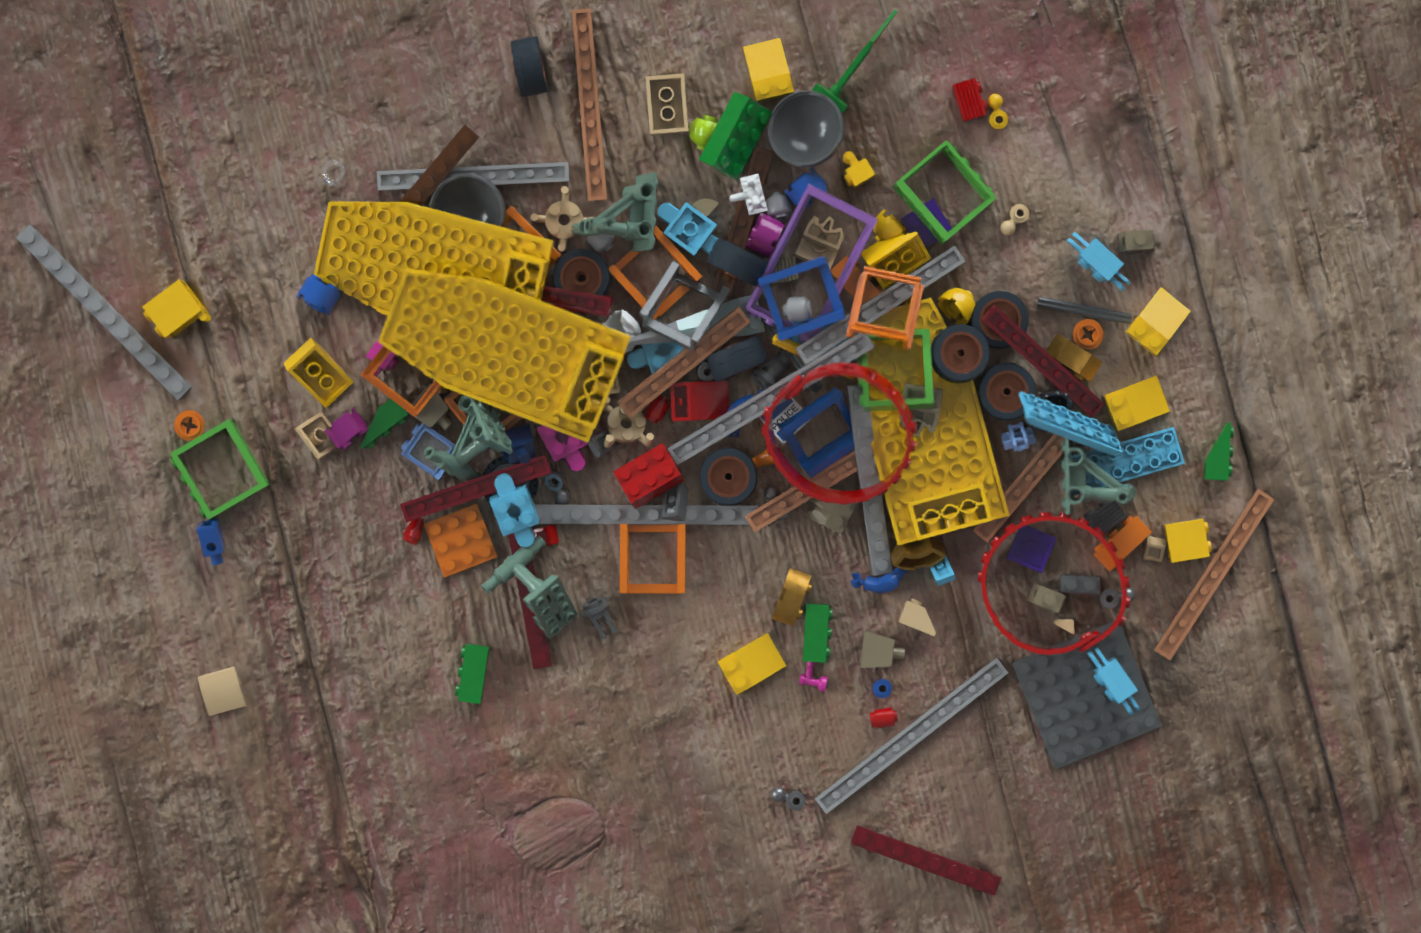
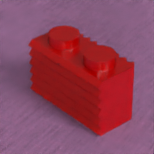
[952,78,988,123]

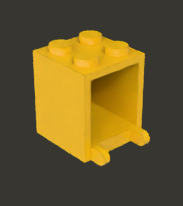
[142,279,211,339]

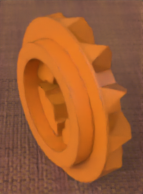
[1072,319,1103,350]
[174,410,205,441]

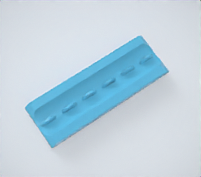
[1019,392,1123,456]
[1063,427,1185,495]

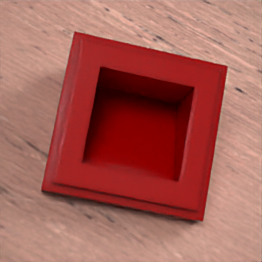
[532,525,559,546]

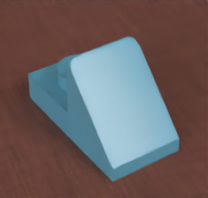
[930,557,956,586]

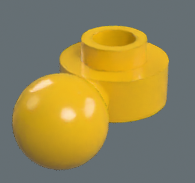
[987,94,1008,129]

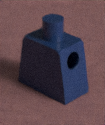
[500,424,536,464]

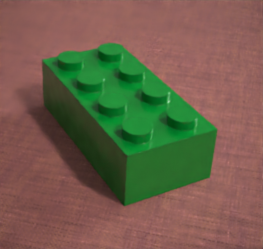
[699,91,772,180]

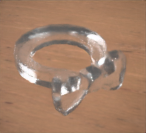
[321,160,345,187]

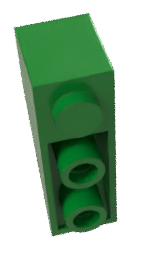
[360,399,410,450]
[1203,423,1234,480]

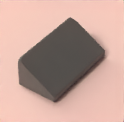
[661,482,689,521]

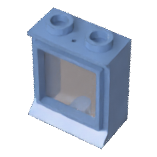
[401,423,456,480]

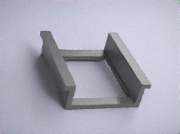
[640,261,731,351]

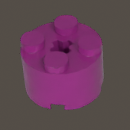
[745,213,785,258]
[324,407,368,451]

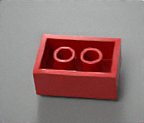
[613,443,685,509]

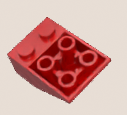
[670,380,729,422]

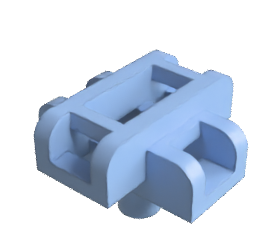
[1001,422,1036,451]

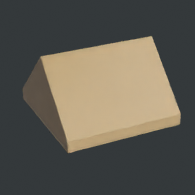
[295,411,337,460]

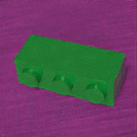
[803,603,833,663]
[455,643,490,704]

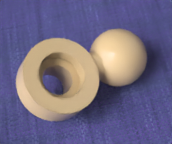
[1000,204,1029,236]

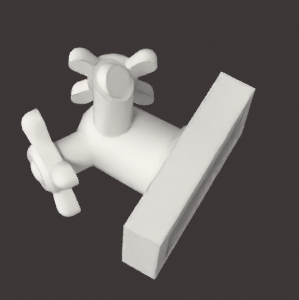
[730,174,768,216]

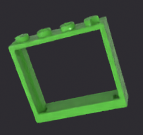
[892,140,996,245]
[857,329,934,412]
[170,419,270,520]

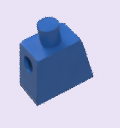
[196,518,225,565]

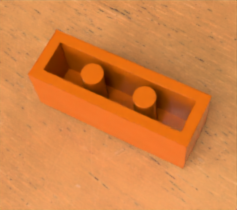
[830,256,884,306]
[1093,515,1152,571]

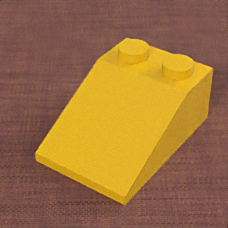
[743,38,794,103]
[860,232,931,290]
[1125,287,1191,356]
[284,337,354,408]
[1103,375,1170,431]
[718,633,786,695]

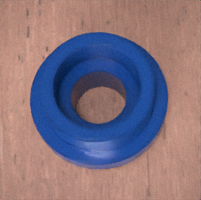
[873,679,892,698]

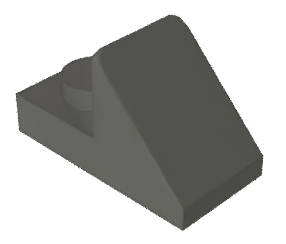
[587,430,622,458]

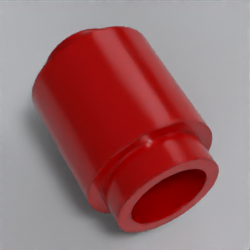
[644,395,670,424]
[870,707,898,729]

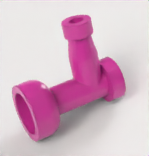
[799,662,828,692]

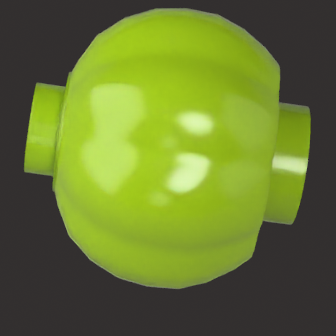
[689,114,718,150]

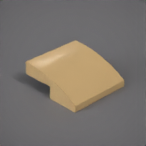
[198,666,246,716]

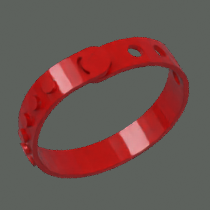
[762,362,917,505]
[978,512,1130,655]

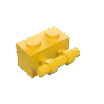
[843,151,875,189]

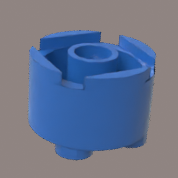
[783,167,828,210]
[296,274,341,316]

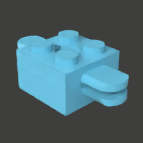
[657,202,718,257]
[1066,232,1131,292]
[627,342,685,374]
[489,473,540,547]
[1087,646,1141,716]

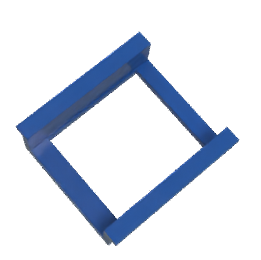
[758,256,845,341]
[776,386,855,478]

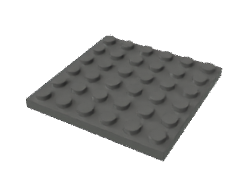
[1012,621,1162,770]

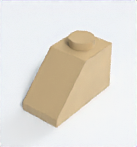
[898,598,936,636]

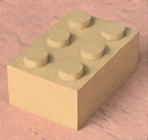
[646,73,689,136]

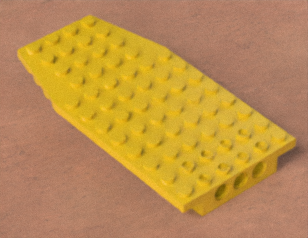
[314,201,554,315]
[378,269,631,443]
[856,298,1010,546]

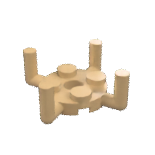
[531,186,594,253]
[603,396,654,448]

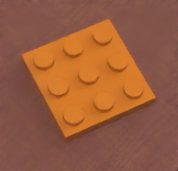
[424,503,498,578]

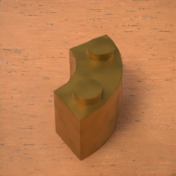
[1046,334,1102,382]
[890,536,947,570]
[772,568,813,626]

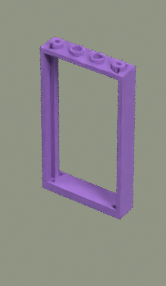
[745,184,877,343]

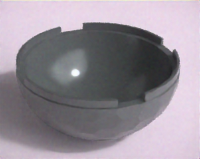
[768,91,844,167]
[429,173,506,227]

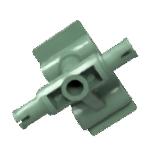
[571,173,658,252]
[424,395,513,481]
[1061,438,1136,515]
[480,536,577,639]

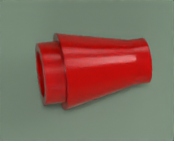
[402,518,424,545]

